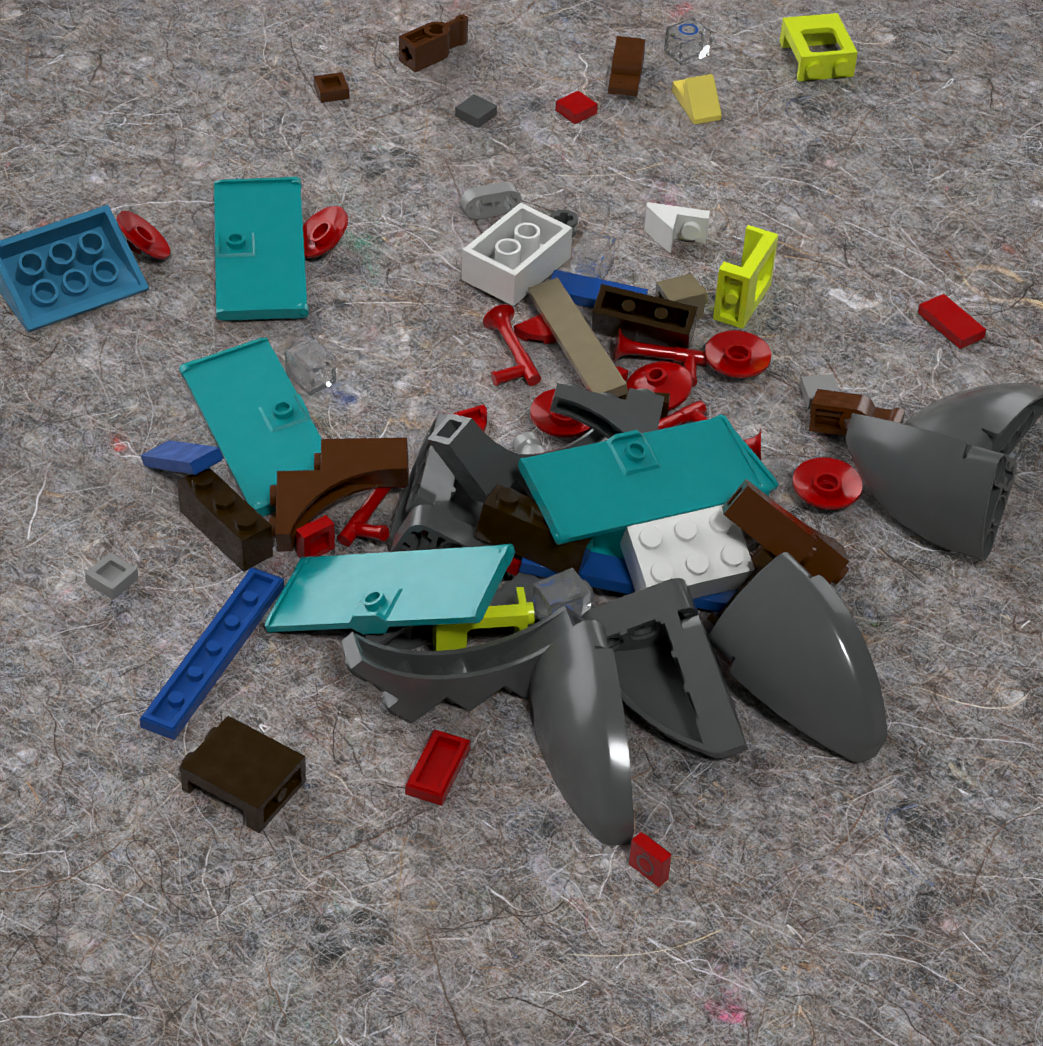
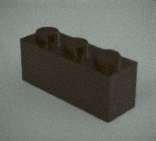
[592,284,698,349]
[178,468,273,572]
[474,484,595,580]

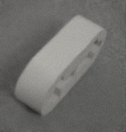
[460,182,522,219]

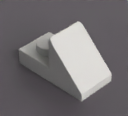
[644,202,710,253]

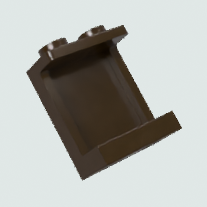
[180,716,306,834]

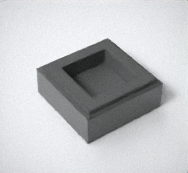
[455,94,497,128]

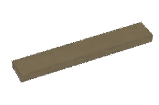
[528,277,628,397]

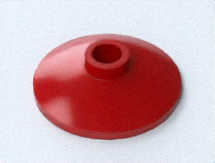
[303,206,348,259]
[116,211,171,259]
[705,330,772,378]
[626,361,692,410]
[530,389,592,438]
[792,457,863,509]

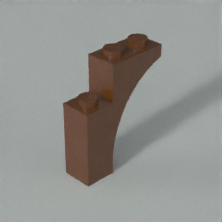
[269,437,409,552]
[722,479,849,585]

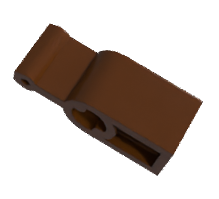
[399,14,468,73]
[608,36,646,97]
[809,389,905,436]

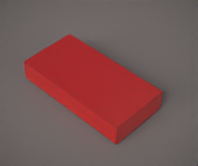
[918,293,987,349]
[405,729,471,806]

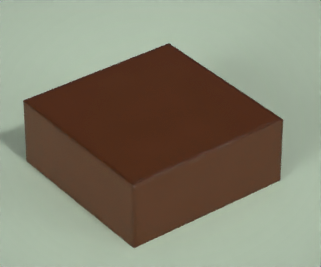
[314,72,350,103]

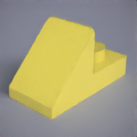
[672,74,722,125]

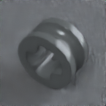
[550,209,578,238]

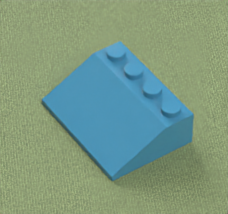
[0,205,149,333]

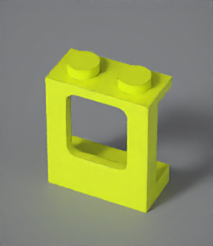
[779,13,858,81]
[713,225,778,329]
[432,587,535,651]

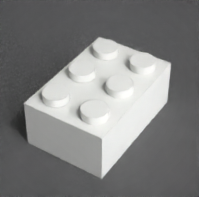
[462,203,572,306]
[620,505,755,599]

